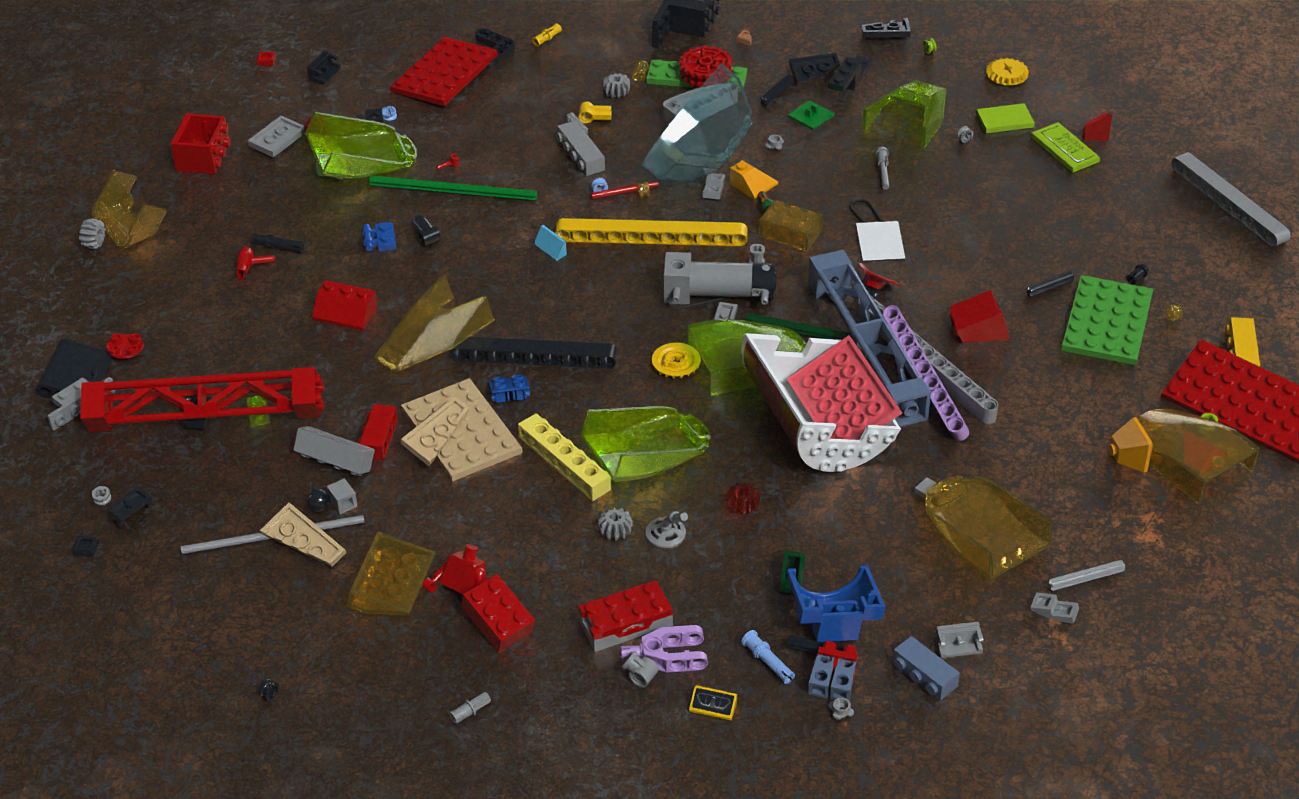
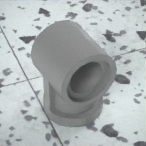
[621,651,659,688]

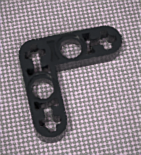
[475,28,515,68]

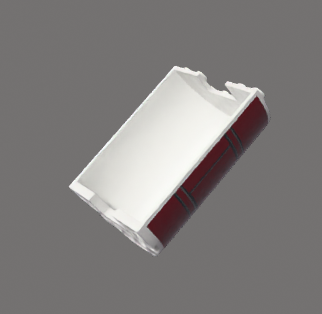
[741,333,901,472]

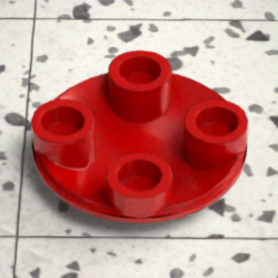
[106,333,144,359]

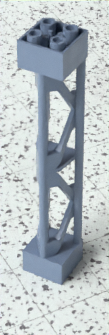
[808,250,931,427]

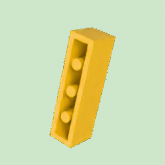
[1225,317,1260,366]

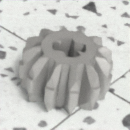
[603,73,630,99]
[79,218,106,249]
[598,507,633,541]

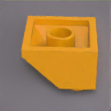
[730,160,778,199]
[1108,417,1153,473]

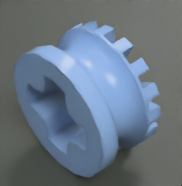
[382,106,397,121]
[591,177,608,192]

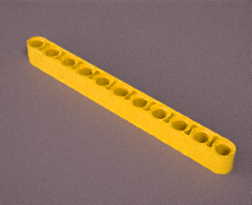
[555,218,748,246]

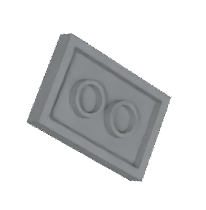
[248,116,305,157]

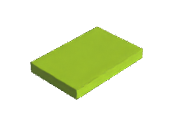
[976,103,1035,134]

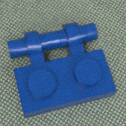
[362,222,396,252]

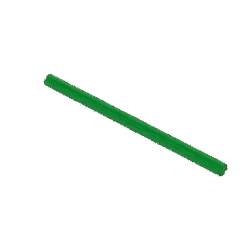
[369,176,537,201]

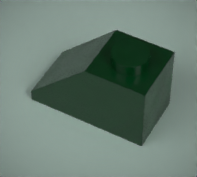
[779,550,808,594]

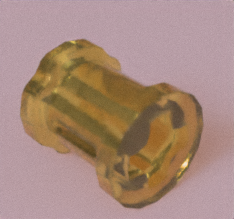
[631,60,649,81]

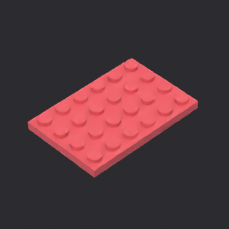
[787,335,902,440]

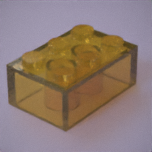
[759,200,823,251]

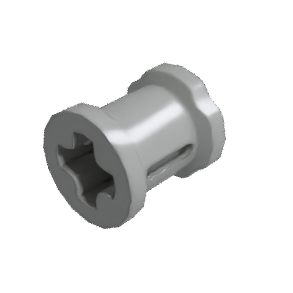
[749,244,765,263]

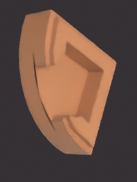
[736,29,752,46]

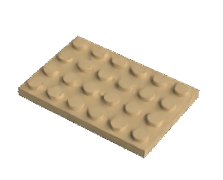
[401,378,522,481]

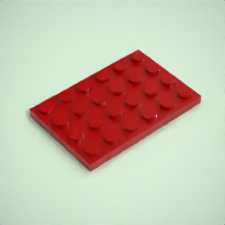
[390,37,498,106]

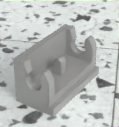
[935,622,983,658]

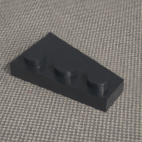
[862,18,911,39]
[789,53,840,86]

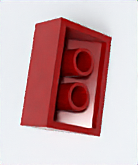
[312,280,378,330]

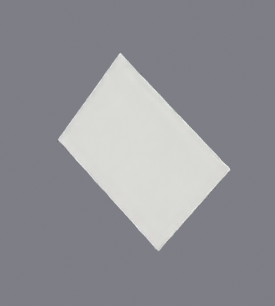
[856,221,905,261]

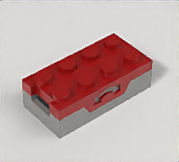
[578,580,673,652]

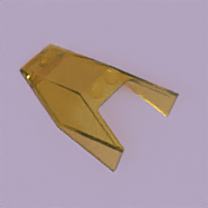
[374,274,494,372]

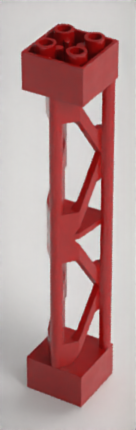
[80,367,324,433]

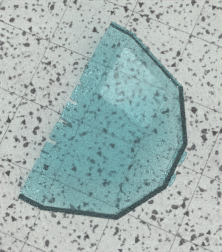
[641,64,753,181]

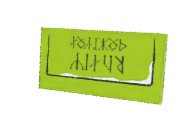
[1031,122,1100,173]

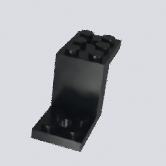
[652,0,721,48]

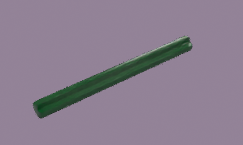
[745,313,853,340]

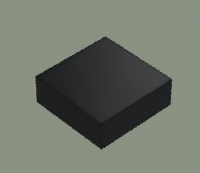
[72,536,99,557]

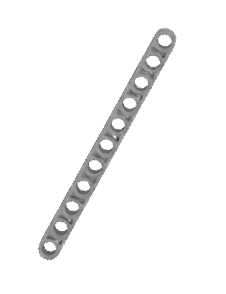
[857,296,998,424]

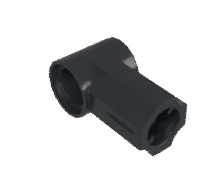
[411,215,441,247]

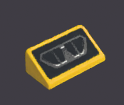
[689,685,737,721]

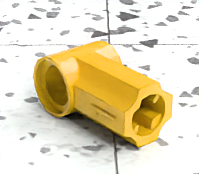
[578,102,612,124]

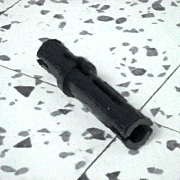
[250,233,305,253]

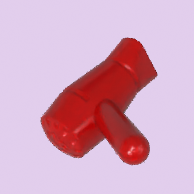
[236,247,276,280]

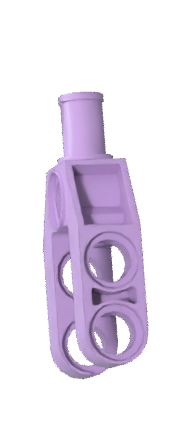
[621,625,708,673]

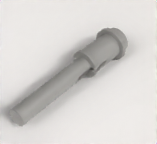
[875,147,889,189]

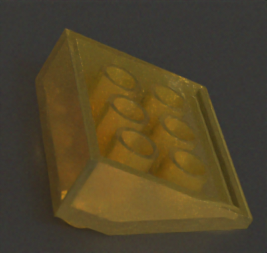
[346,531,436,616]

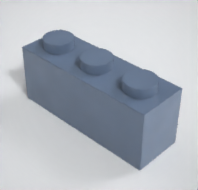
[893,636,960,700]

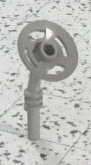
[645,511,688,548]

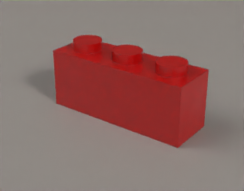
[358,404,398,461]

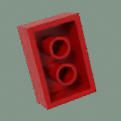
[461,574,535,653]

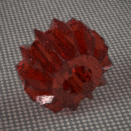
[726,482,760,516]

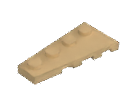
[401,397,469,466]
[260,503,346,567]

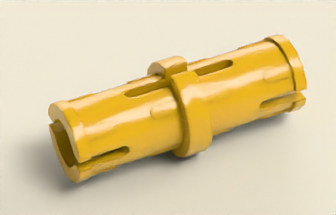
[532,23,562,47]

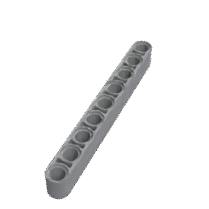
[1171,152,1291,247]

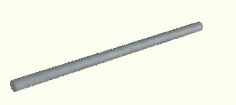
[181,515,365,554]

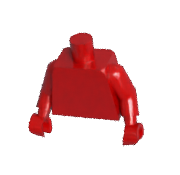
[423,544,487,594]

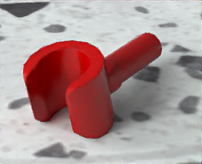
[437,153,460,170]

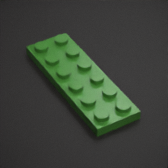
[647,60,748,92]

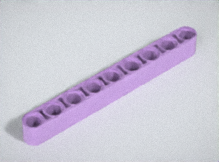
[883,305,969,441]

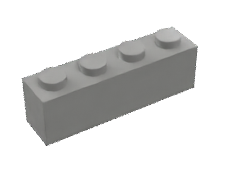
[556,120,605,176]
[294,426,375,476]

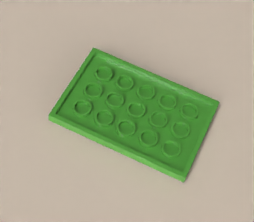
[1061,275,1153,365]

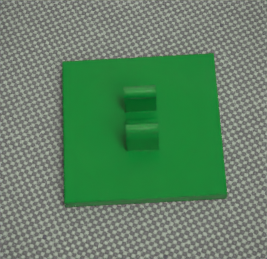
[788,100,835,130]

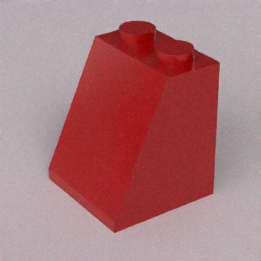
[949,290,1010,343]

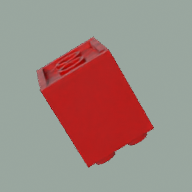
[171,113,231,174]

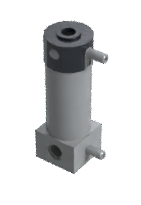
[664,252,776,305]

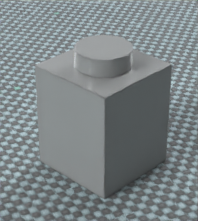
[327,478,358,514]

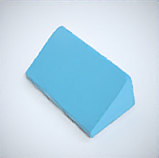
[535,225,566,260]

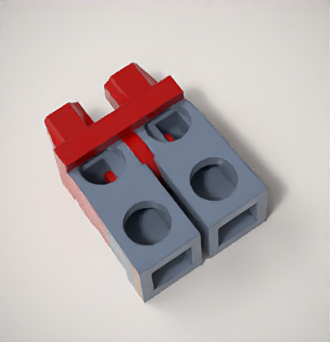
[808,640,858,701]

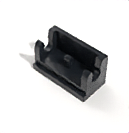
[307,50,341,85]
[107,486,152,529]

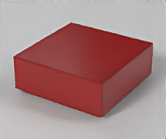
[257,52,276,66]

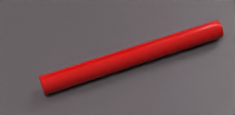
[591,180,659,200]

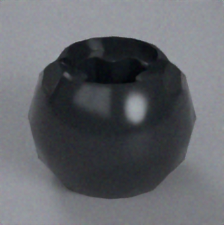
[306,488,331,513]

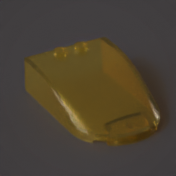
[1137,409,1260,504]
[925,475,1052,581]

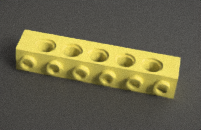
[518,413,611,501]

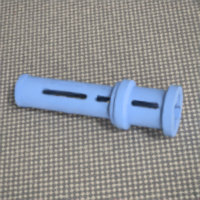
[741,630,795,684]

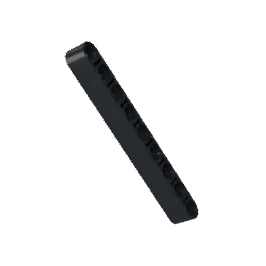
[450,336,618,369]

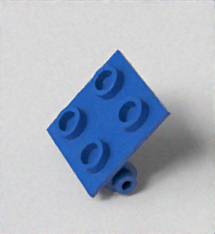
[489,374,530,403]

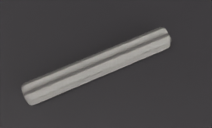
[1048,560,1125,591]

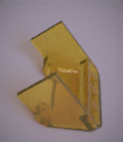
[92,170,167,248]

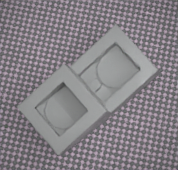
[703,173,725,200]
[1030,593,1079,624]

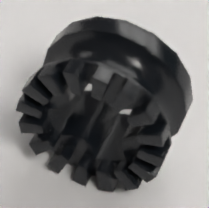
[259,679,280,701]

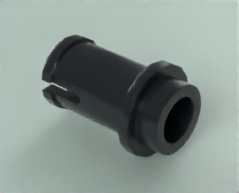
[1126,264,1149,285]

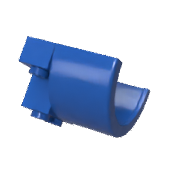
[787,566,885,642]

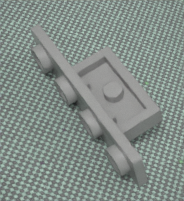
[47,377,115,430]

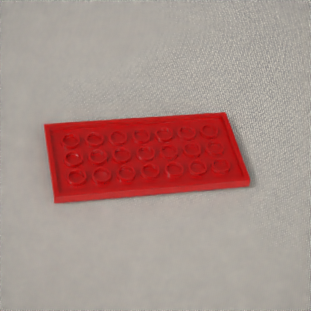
[1161,339,1299,463]

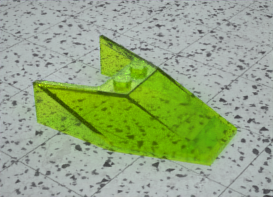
[862,80,946,149]

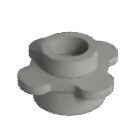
[766,135,784,150]
[829,697,854,720]

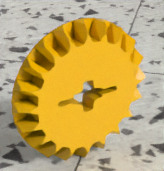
[986,57,1029,85]
[652,343,701,379]

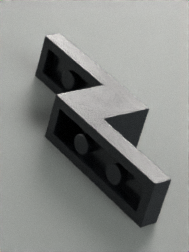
[828,56,872,92]

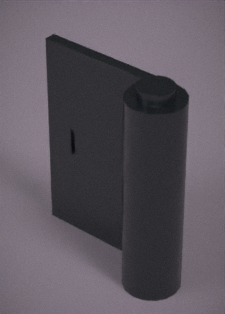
[36,339,113,398]

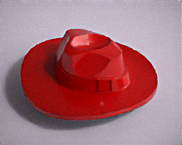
[858,263,900,290]

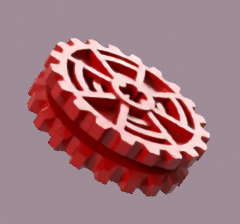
[679,45,733,88]

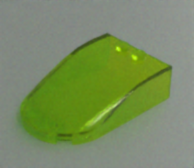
[305,112,417,179]
[687,319,806,396]
[580,406,710,482]

